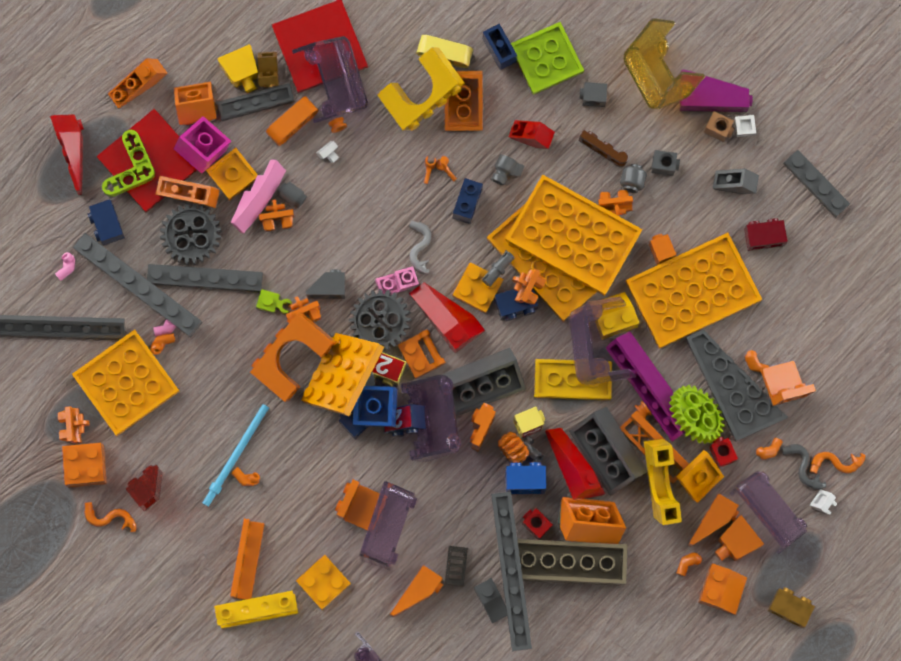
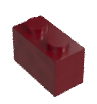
[744,218,788,251]

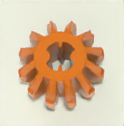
[498,431,529,463]

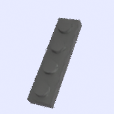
[783,150,850,218]

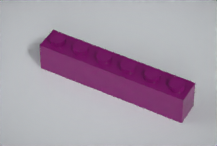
[605,331,686,442]

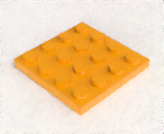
[72,329,180,436]
[301,333,384,416]

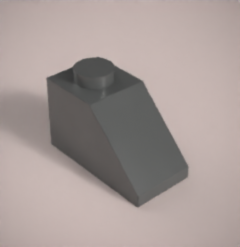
[713,168,759,194]
[306,269,345,299]
[474,578,507,624]

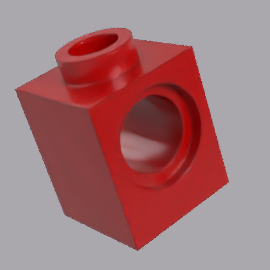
[709,437,738,468]
[522,508,553,540]

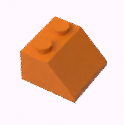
[174,81,217,125]
[698,563,747,615]

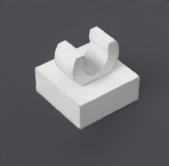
[734,115,756,137]
[316,141,339,163]
[810,489,837,514]

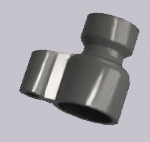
[491,154,525,186]

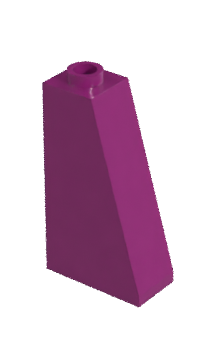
[680,69,753,112]

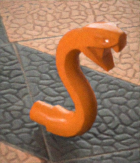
[809,452,866,474]
[84,502,136,532]

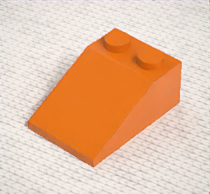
[445,71,483,131]

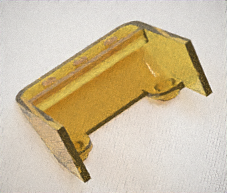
[624,18,705,109]

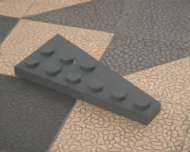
[686,330,788,442]

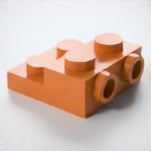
[470,403,496,452]

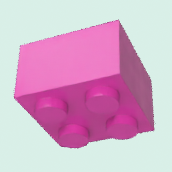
[174,117,231,174]

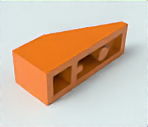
[156,176,220,208]
[688,494,739,547]
[390,565,444,617]

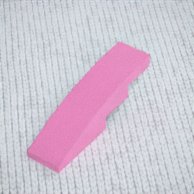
[231,160,286,233]

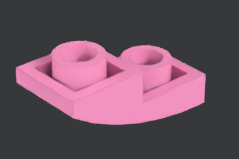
[375,266,419,295]

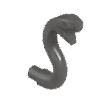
[782,444,826,489]

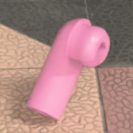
[55,252,75,281]
[153,319,176,337]

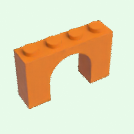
[250,313,337,402]

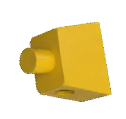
[217,44,258,93]

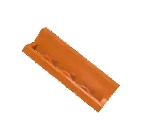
[620,410,689,484]
[230,518,265,600]

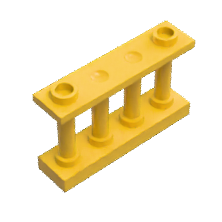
[214,590,299,629]

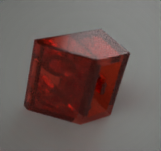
[126,465,163,512]

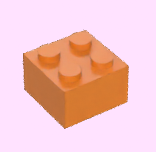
[62,443,107,488]

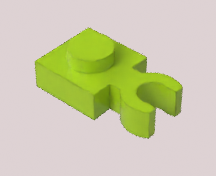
[256,289,292,315]

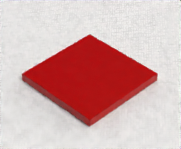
[271,0,368,93]
[96,108,197,213]

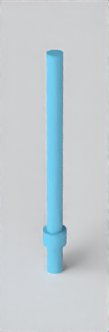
[202,404,269,507]

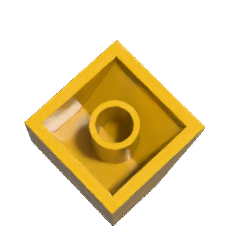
[589,292,639,340]

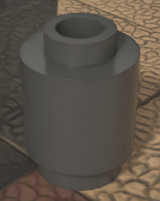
[278,181,307,208]

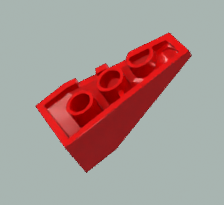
[50,114,84,195]
[409,282,485,353]
[545,428,605,500]

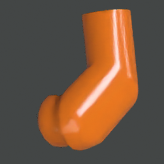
[150,333,175,355]
[745,350,769,373]
[756,437,783,460]
[231,467,260,486]
[676,552,702,577]

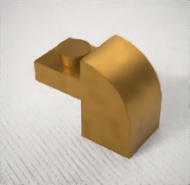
[258,52,279,87]

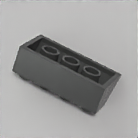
[439,348,526,417]
[569,407,648,496]

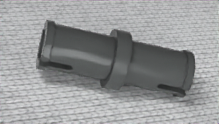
[481,250,515,287]

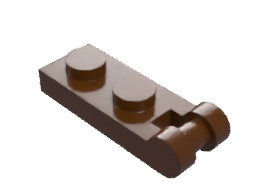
[579,130,628,167]

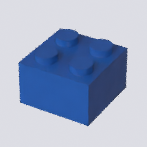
[353,386,398,427]
[505,462,546,494]

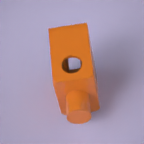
[715,515,764,561]

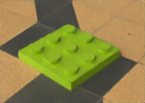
[511,22,584,95]

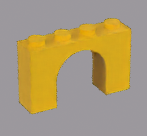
[377,47,465,131]
[644,439,682,525]

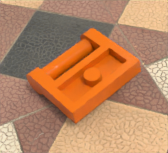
[398,329,446,379]

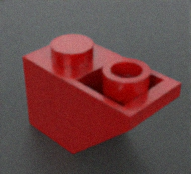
[508,120,555,149]

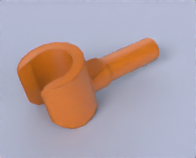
[424,156,436,184]
[436,156,457,182]

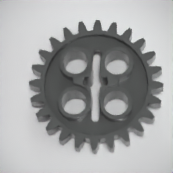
[160,203,222,265]
[349,289,412,350]

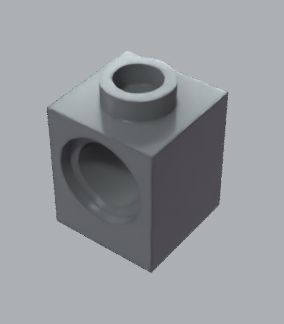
[579,82,607,107]
[651,150,680,176]

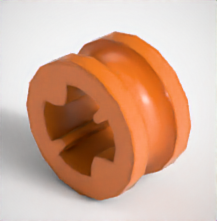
[328,117,347,133]
[634,401,652,419]

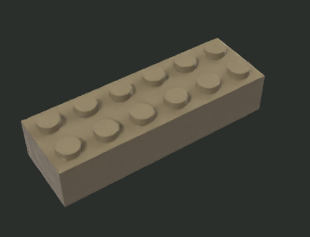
[517,539,627,586]

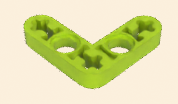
[102,130,155,197]

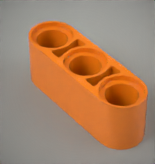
[266,96,319,146]

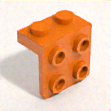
[335,479,387,532]

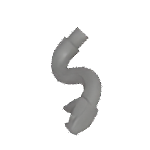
[409,220,431,275]

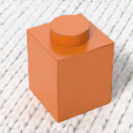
[649,234,677,265]

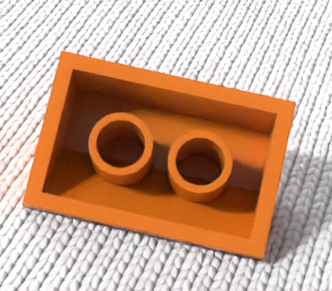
[560,497,626,544]

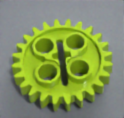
[669,385,724,444]

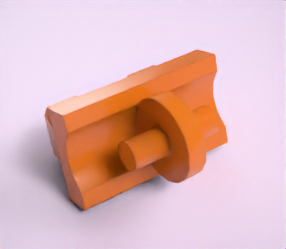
[598,190,633,217]
[259,199,294,232]
[512,269,546,305]
[286,296,321,322]
[58,406,90,444]

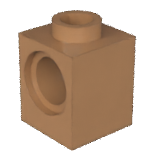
[704,111,735,142]

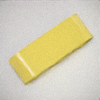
[416,35,473,68]

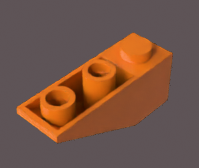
[108,58,168,109]

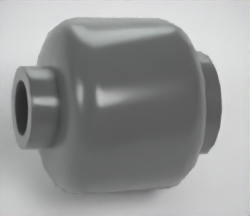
[620,164,647,193]

